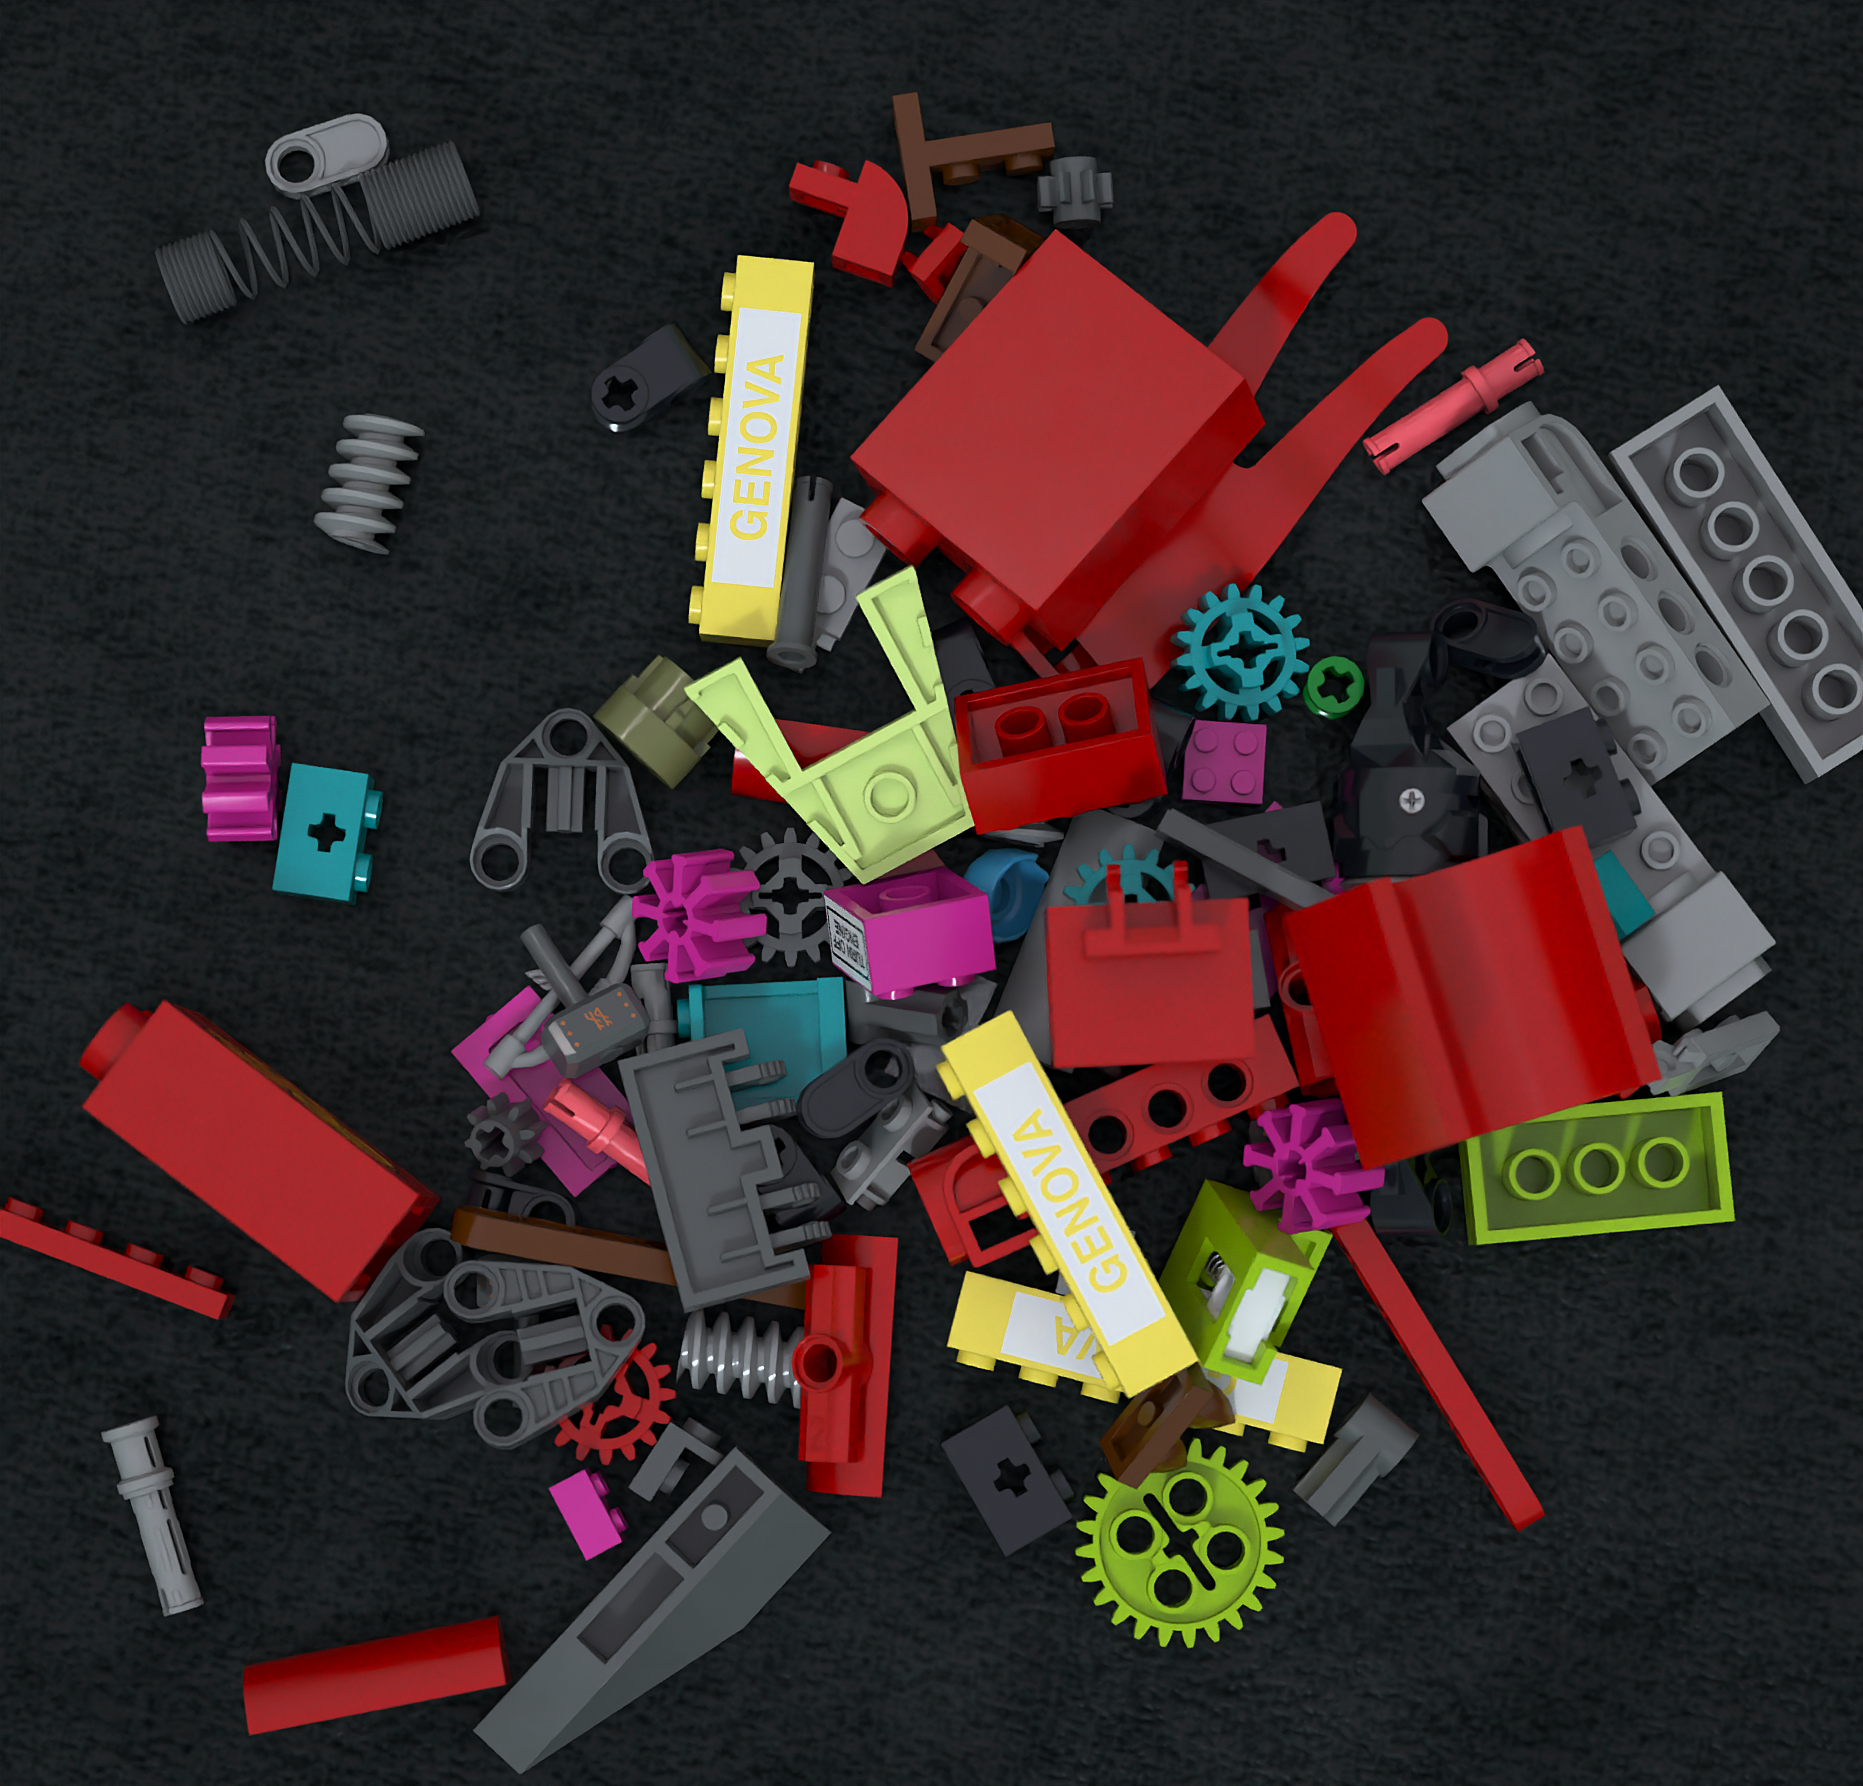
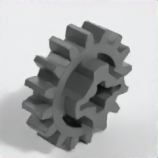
[730,828,855,968]

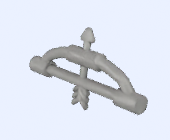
[482,895,637,1080]

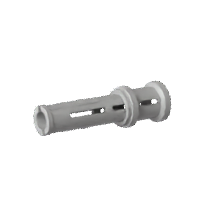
[101,1415,204,1616]

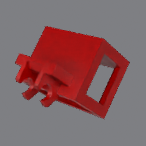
[1044,861,1256,1069]

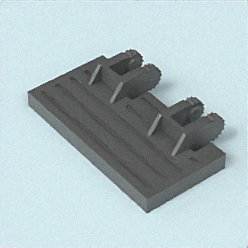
[618,1028,832,1313]

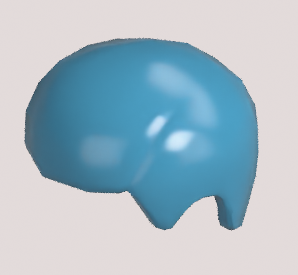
[962,848,1049,944]

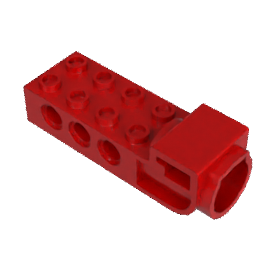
[906,1014,1300,1267]

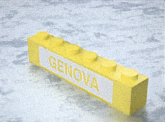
[689,255,815,648]
[935,1010,1199,1398]
[947,1271,1342,1453]

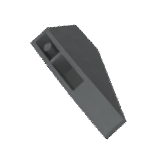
[473,1444,831,1774]

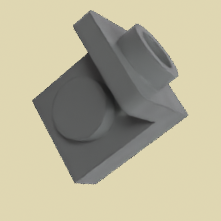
[628,1417,726,1502]

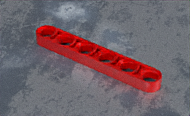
[1329,1218,1545,1532]

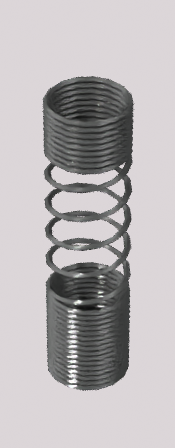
[155,139,481,325]

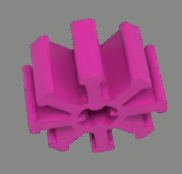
[201,716,282,842]
[632,849,767,983]
[1243,1098,1385,1235]

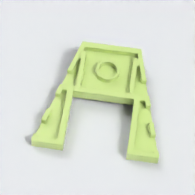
[684,565,974,885]

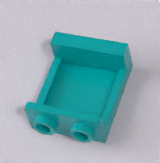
[677,977,847,1111]

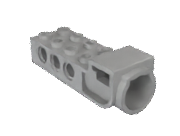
[1422,401,1771,786]
[1442,653,1776,1036]

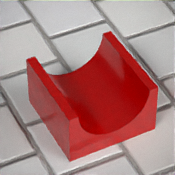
[1284,824,1663,1171]

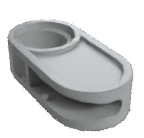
[265,113,390,199]

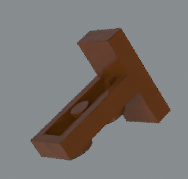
[892,92,1055,233]
[914,213,1047,362]

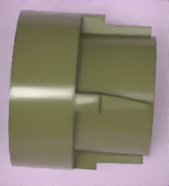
[593,655,719,790]

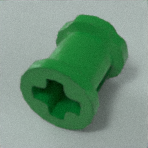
[1302,656,1365,720]

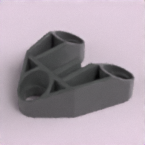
[469,708,656,896]
[345,1228,547,1420]
[444,1260,645,1449]

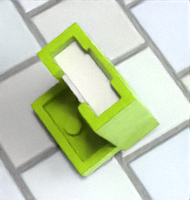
[1158,1179,1333,1385]

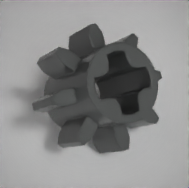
[1037,156,1114,229]
[464,1092,548,1177]

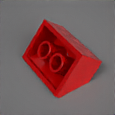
[954,657,1168,835]

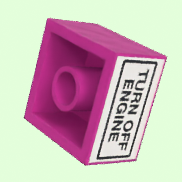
[824,866,996,1000]

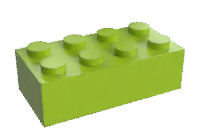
[1458,1092,1735,1245]

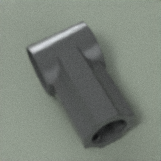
[843,974,968,1046]
[1292,1392,1419,1527]

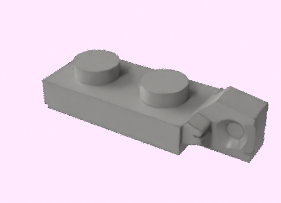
[790,497,888,674]
[1647,1011,1780,1097]

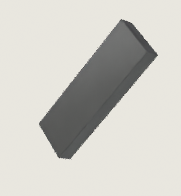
[1154,808,1336,911]

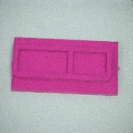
[451,985,635,1198]

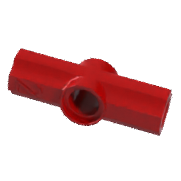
[1263,903,1340,1099]
[791,1265,873,1463]

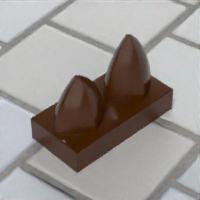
[1099,1361,1236,1490]

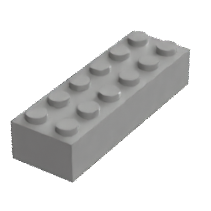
[1602,385,1863,784]

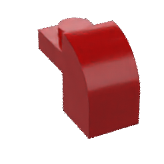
[789,160,908,288]

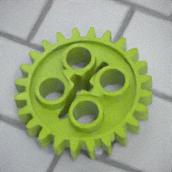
[1075,1437,1285,1648]

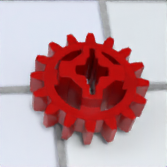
[544,1325,678,1465]

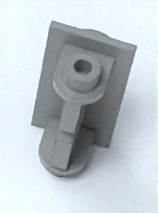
[830,1078,953,1211]

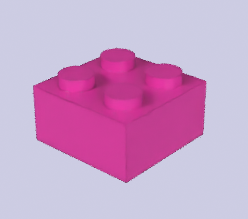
[1180,720,1267,808]
[549,1466,629,1561]

